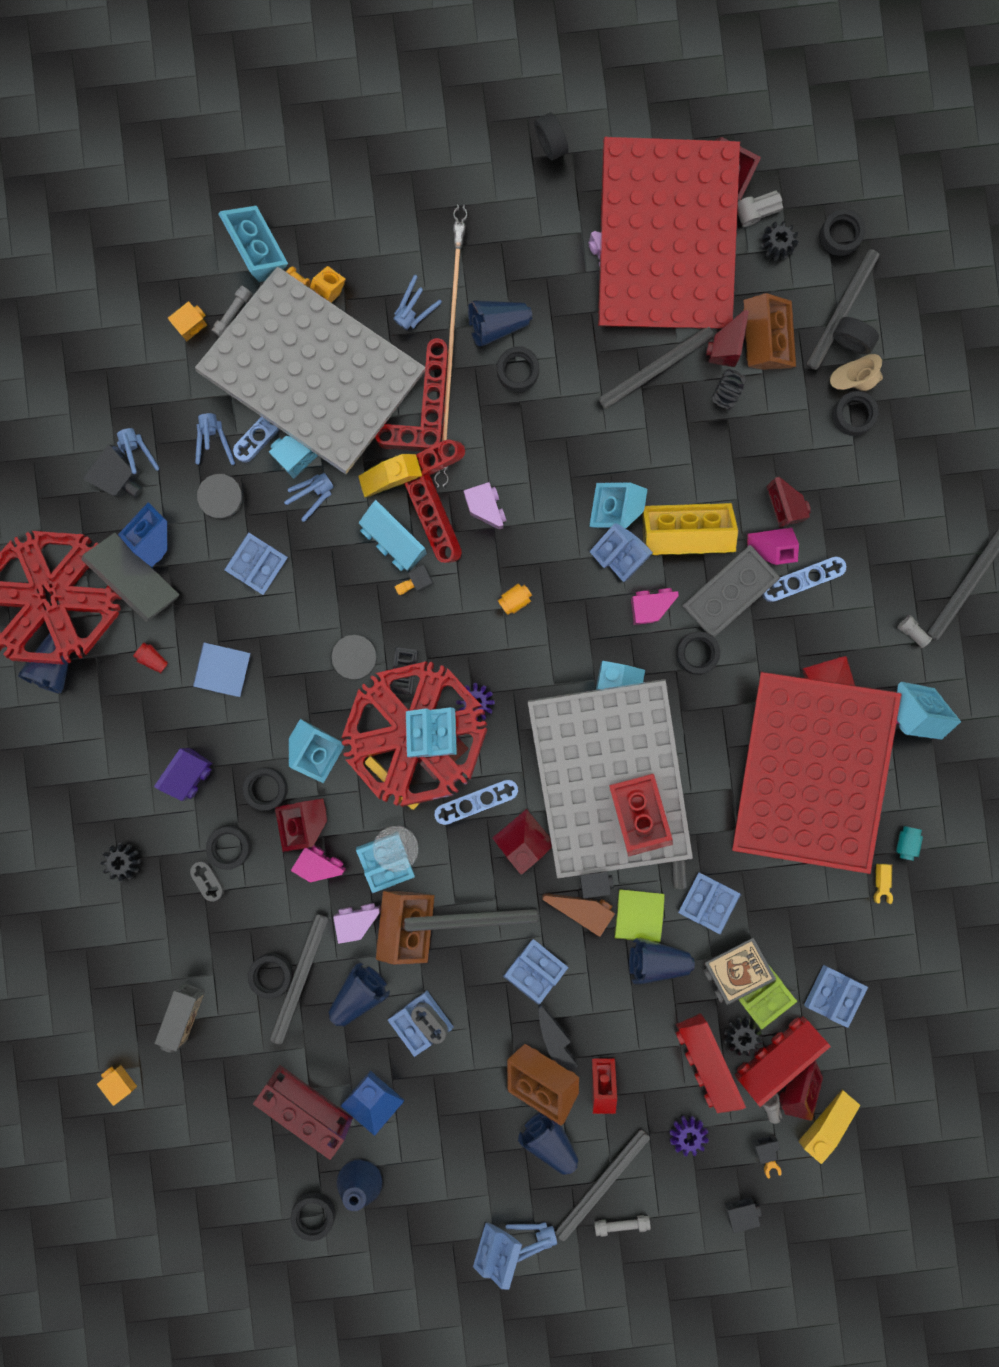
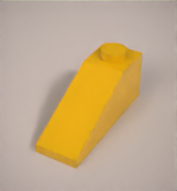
[358,454,422,497]
[798,1090,860,1164]

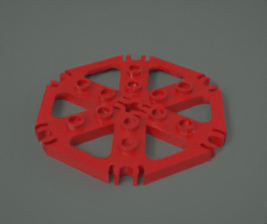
[0,531,122,665]
[342,661,487,807]

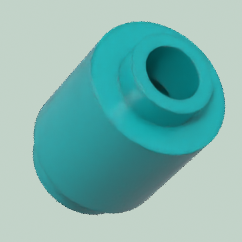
[896,826,923,861]

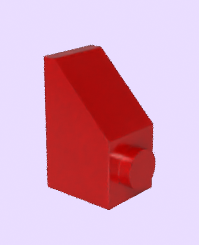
[592,1059,617,1114]

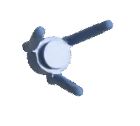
[393,275,442,330]
[195,413,235,465]
[117,428,159,474]
[284,473,334,522]
[506,1222,557,1262]

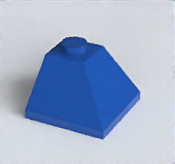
[118,502,167,567]
[341,1071,404,1136]

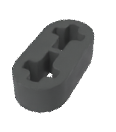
[190,861,224,901]
[411,1003,449,1044]

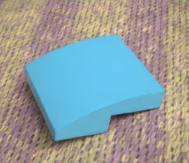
[406,707,457,757]
[356,832,415,893]

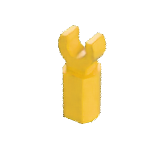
[874,864,893,904]

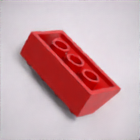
[675,1013,746,1113]
[735,1016,831,1107]

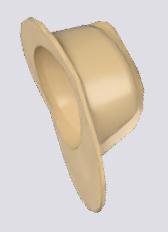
[830,354,883,391]

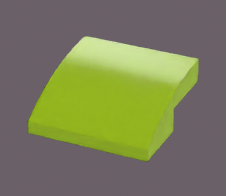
[615,890,664,943]
[739,966,797,1030]

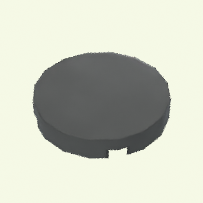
[197,474,243,519]
[332,635,377,680]

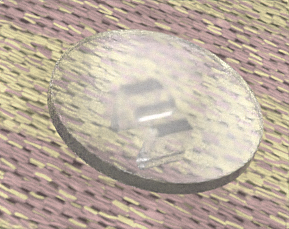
[373,826,419,872]

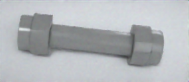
[212,286,252,337]
[594,1215,651,1237]

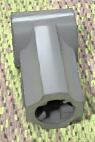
[737,190,783,227]

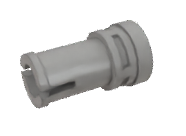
[897,615,932,648]
[762,1093,782,1124]

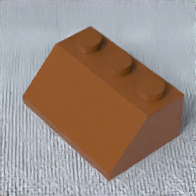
[743,293,796,370]
[376,891,435,965]
[507,1044,579,1126]

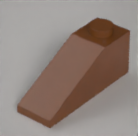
[542,893,615,937]

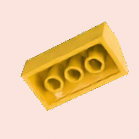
[642,503,738,555]

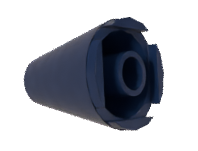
[468,300,532,346]
[18,633,70,694]
[629,938,695,984]
[329,963,390,1026]
[518,1112,578,1175]
[337,1159,382,1211]

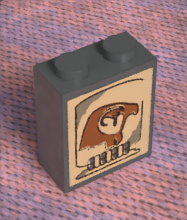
[703,938,776,1006]
[155,983,205,1052]

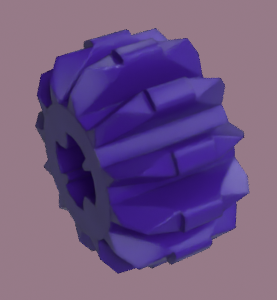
[456,683,495,720]
[670,1116,709,1157]

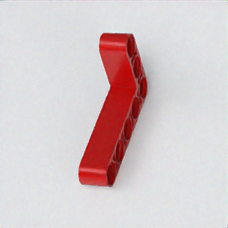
[375,338,448,451]
[405,439,465,563]

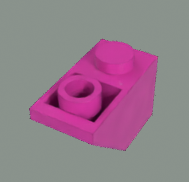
[747,528,799,565]
[631,588,679,625]
[291,845,346,882]

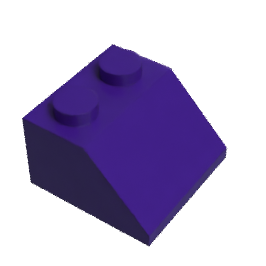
[154,748,212,801]

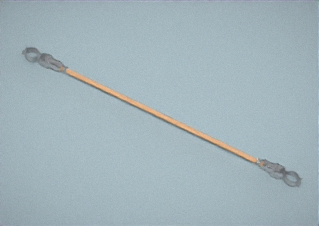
[435,204,467,489]

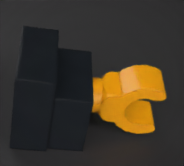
[395,565,434,595]
[752,1134,781,1179]

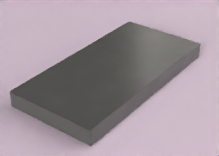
[81,533,179,622]
[682,545,780,637]

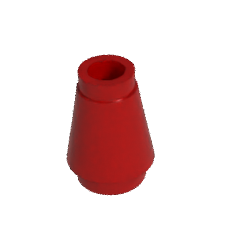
[133,642,168,674]

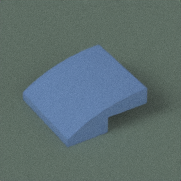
[590,523,653,582]
[224,532,288,595]
[193,643,250,697]
[678,873,741,934]
[503,939,568,1005]
[804,965,868,1028]
[388,991,453,1057]
[473,1223,522,1290]

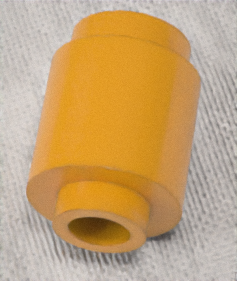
[498,584,532,615]

